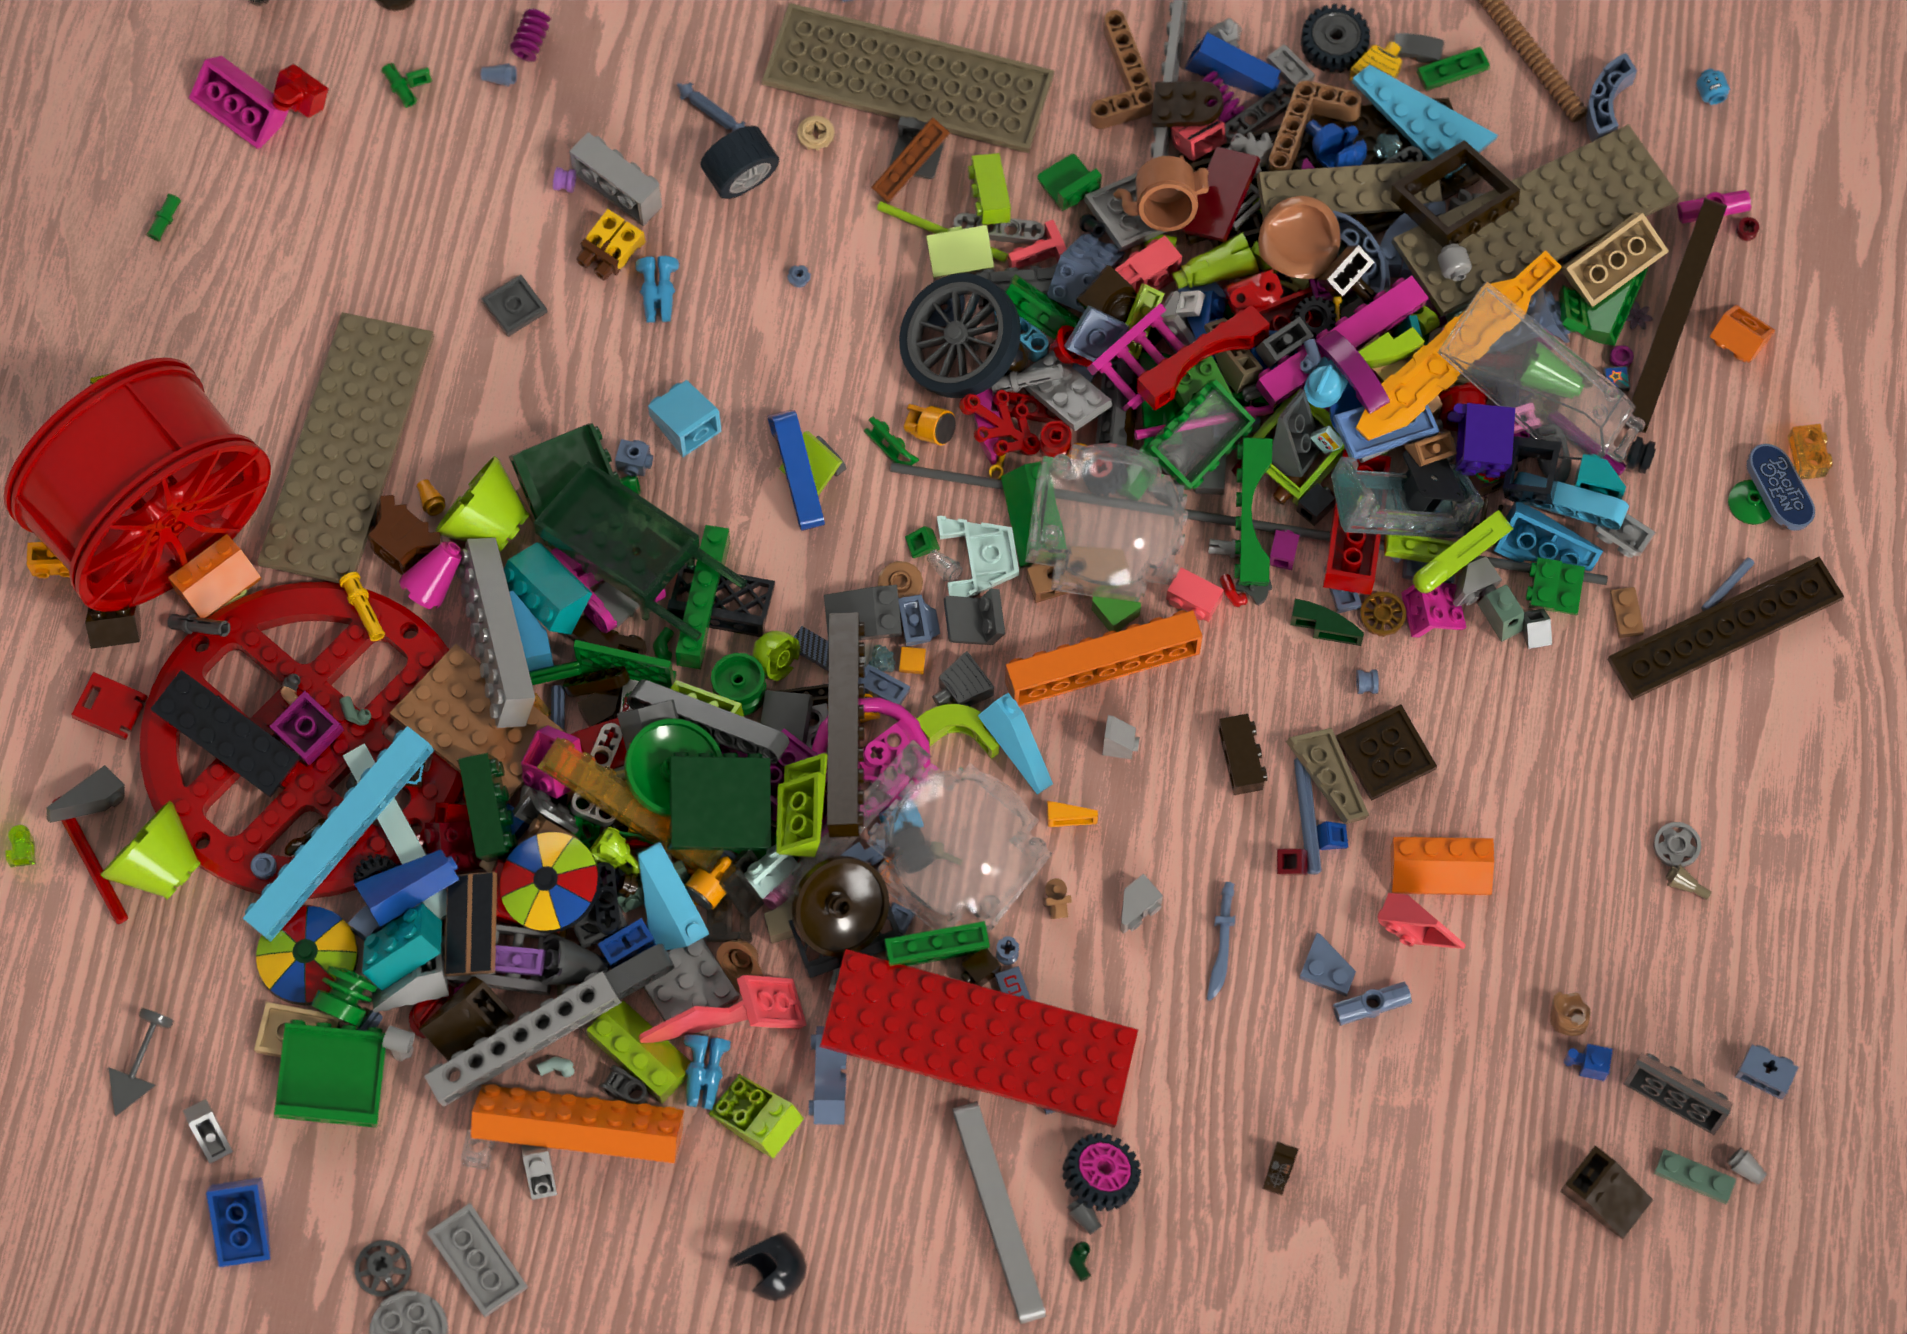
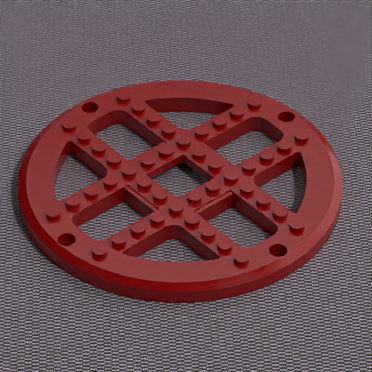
[139,582,464,899]

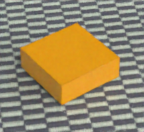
[899,647,926,674]

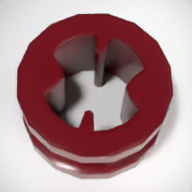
[1736,217,1759,241]

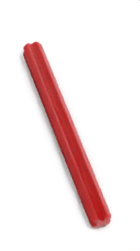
[52,797,128,924]

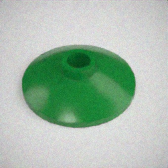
[1728,480,1772,525]

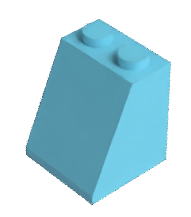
[648,380,722,457]

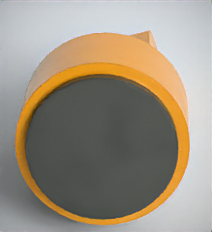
[903,404,956,446]
[684,856,734,910]

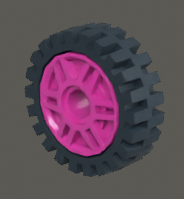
[1062,1133,1141,1211]

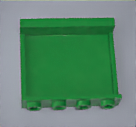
[274,1020,386,1128]

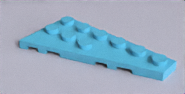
[1351,65,1498,180]

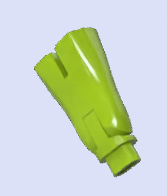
[1172,233,1259,289]

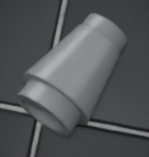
[1728,1148,1767,1185]

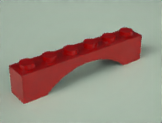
[1137,305,1270,411]

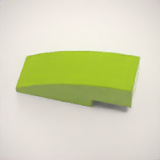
[1359,327,1425,369]

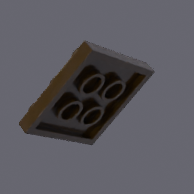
[1336,704,1437,801]

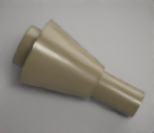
[1666,864,1712,900]

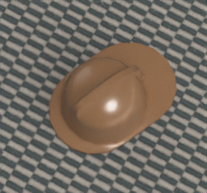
[717,939,763,993]

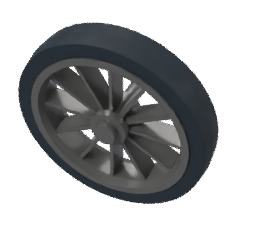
[899,273,1021,398]

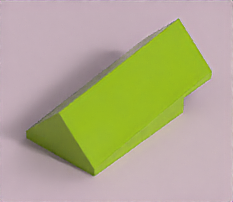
[776,753,828,857]

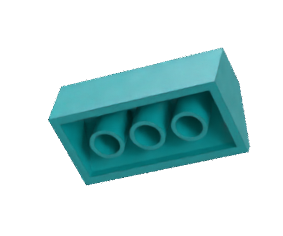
[504,542,592,635]

